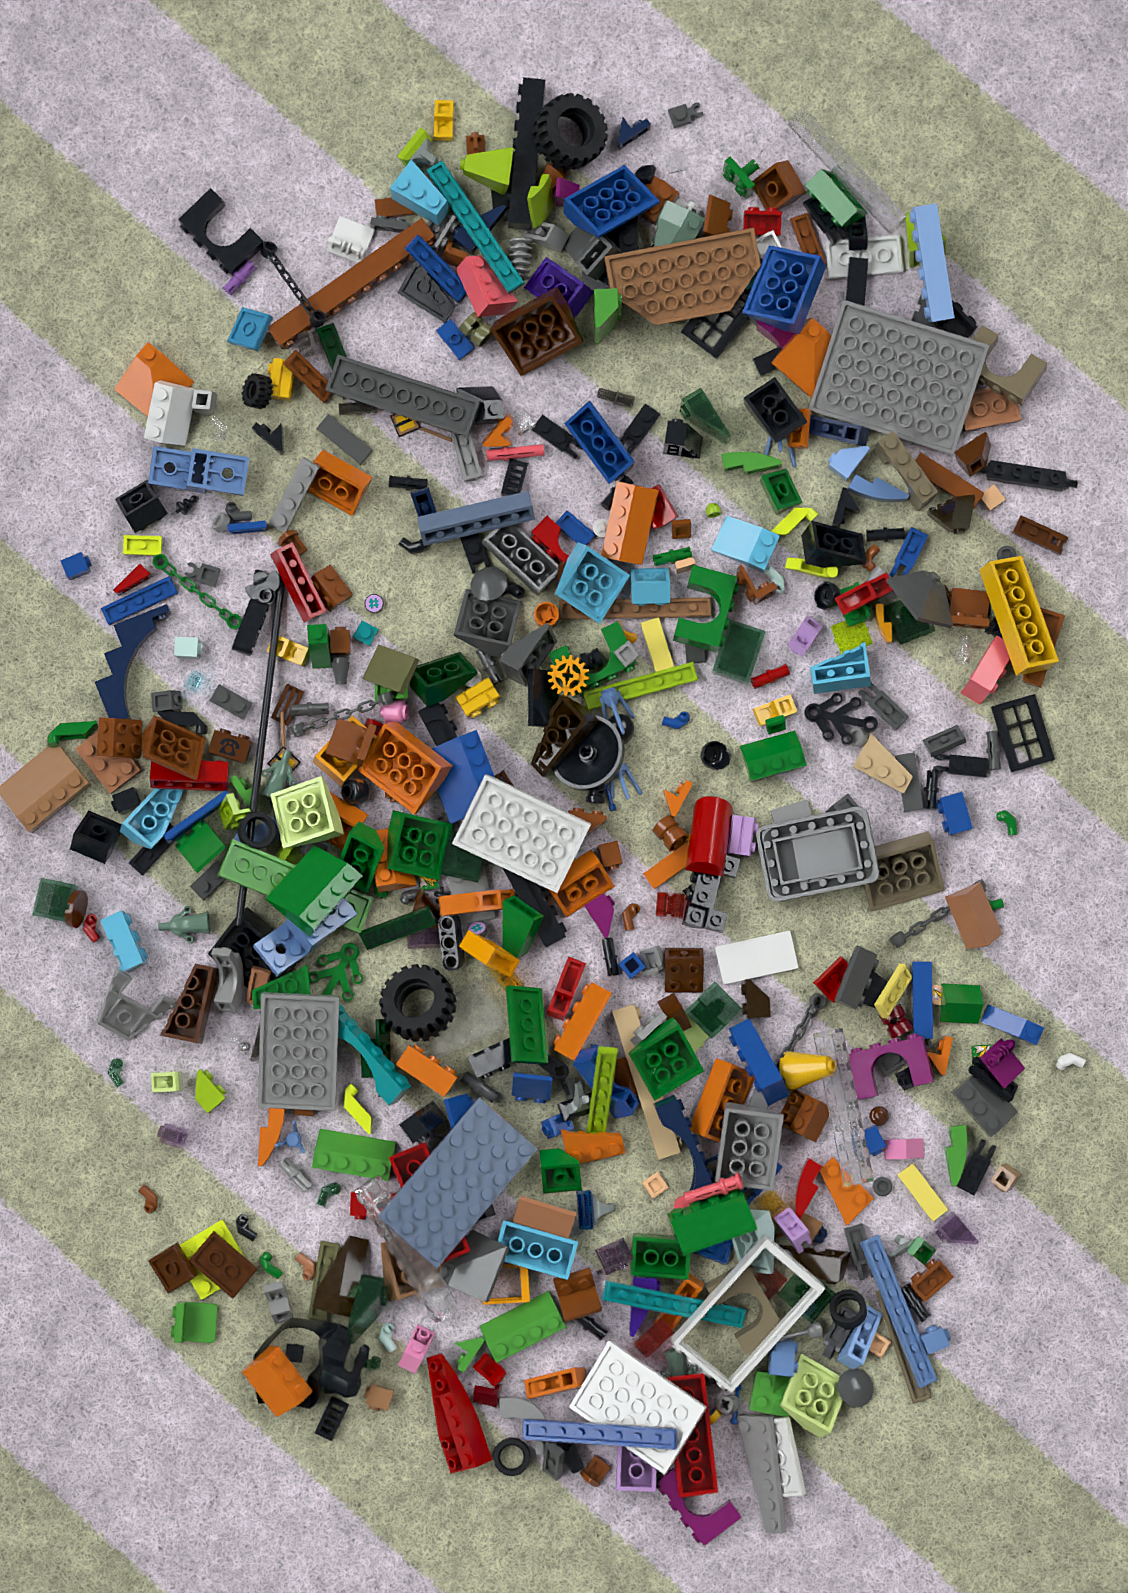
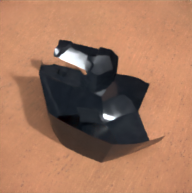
[253,1317,370,1409]

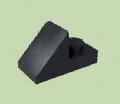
[252,422,284,455]
[832,487,860,528]

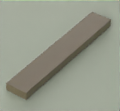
[875,1290,932,1404]

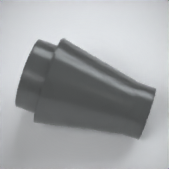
[331,657,350,684]

